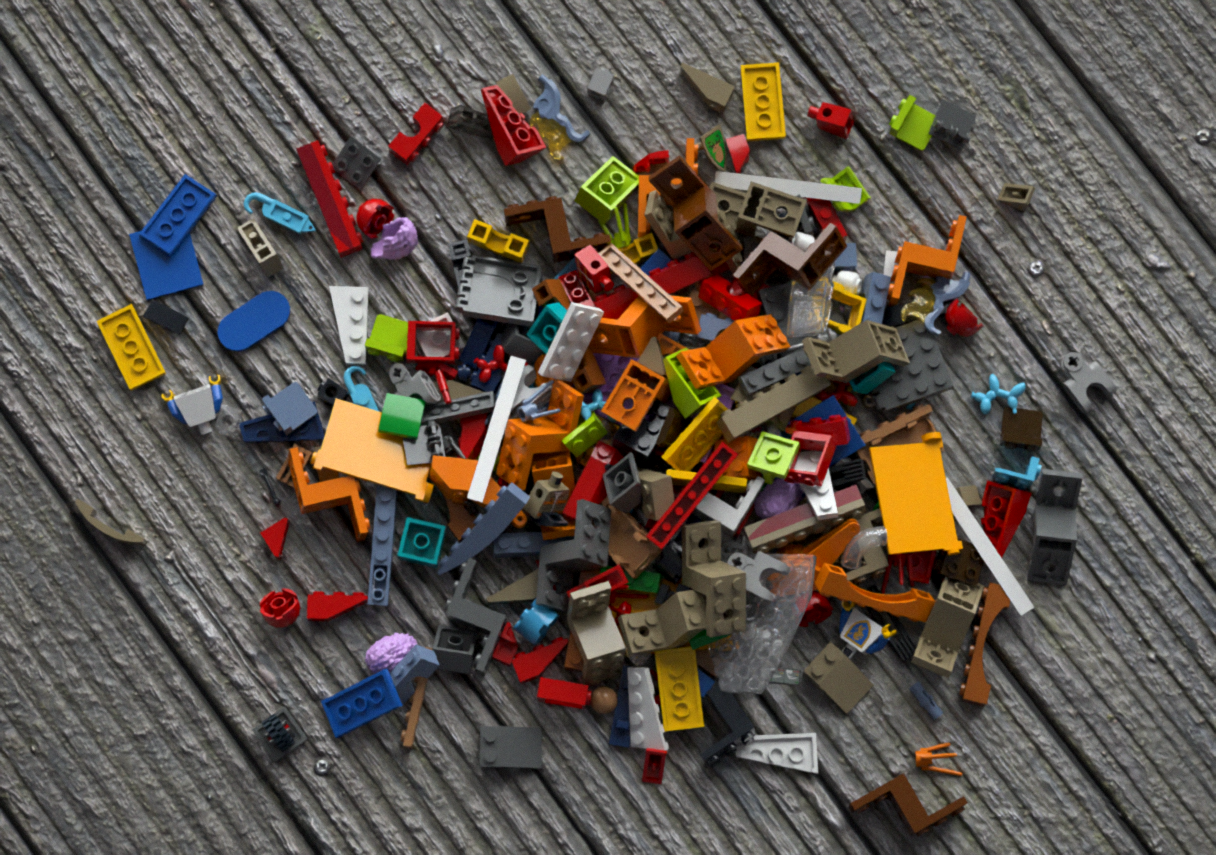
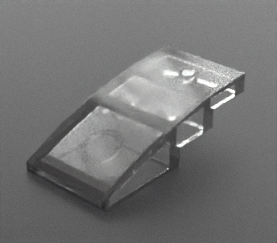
[787,263,835,338]

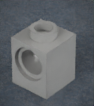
[587,68,614,101]

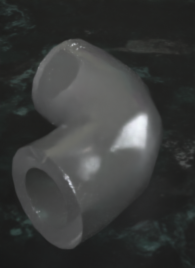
[841,526,887,569]

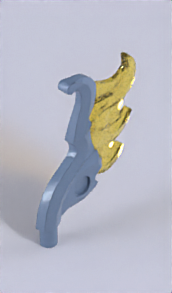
[530,74,590,160]
[900,272,970,336]

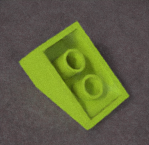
[574,156,639,224]
[663,348,721,419]

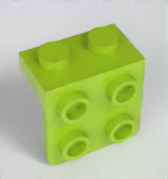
[889,95,935,151]
[820,167,871,212]
[364,314,408,362]
[562,411,608,457]

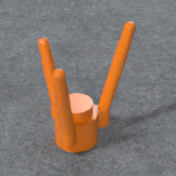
[915,742,962,776]

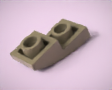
[496,74,531,114]

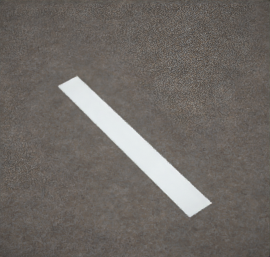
[714,171,862,204]
[467,356,526,502]
[946,477,1034,616]

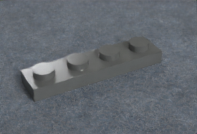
[737,349,811,396]
[421,391,495,426]

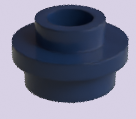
[458,363,471,383]

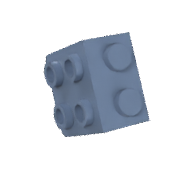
[262,382,318,435]

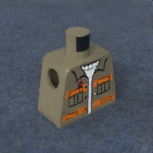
[523,472,569,519]

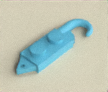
[244,192,316,235]
[344,366,379,411]

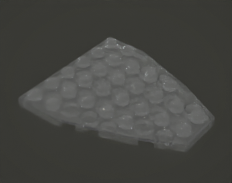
[707,553,816,694]

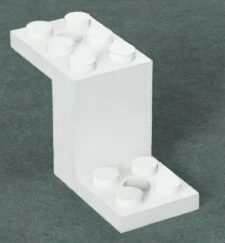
[667,476,765,545]

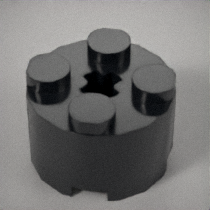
[652,536,682,584]

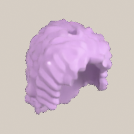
[371,217,418,260]
[754,478,803,520]
[365,633,417,674]

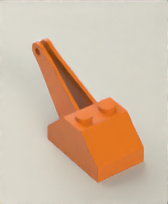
[429,455,527,528]
[767,519,860,598]

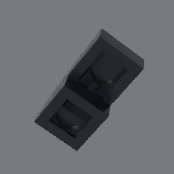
[143,300,189,336]

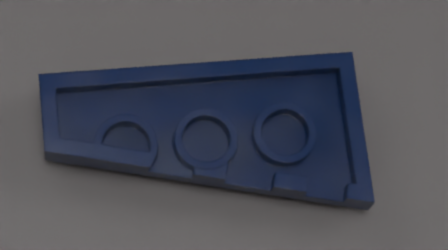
[239,401,325,443]

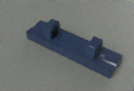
[609,665,631,748]

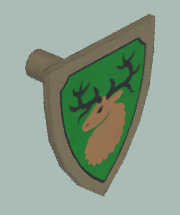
[694,124,727,172]

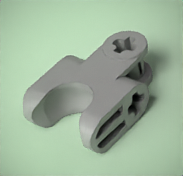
[1061,352,1116,413]
[389,363,441,404]
[495,365,553,422]
[727,551,791,603]

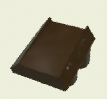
[656,408,693,451]

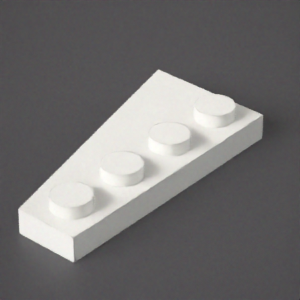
[329,286,369,365]
[794,451,838,520]
[627,666,669,751]
[736,733,818,774]

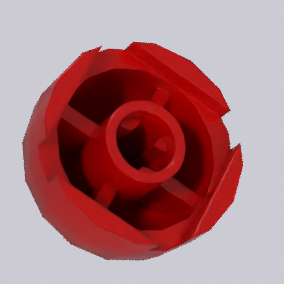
[356,198,395,238]
[945,298,984,337]
[260,588,301,628]
[792,591,833,627]

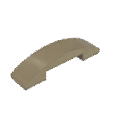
[75,498,147,545]

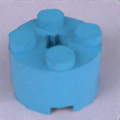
[513,599,560,646]

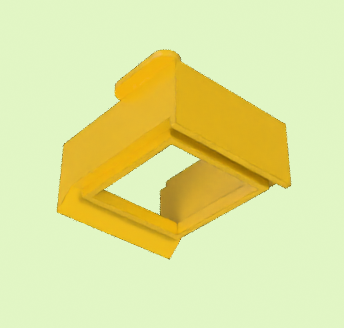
[807,280,866,335]

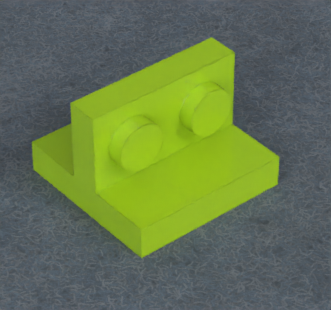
[747,431,800,485]

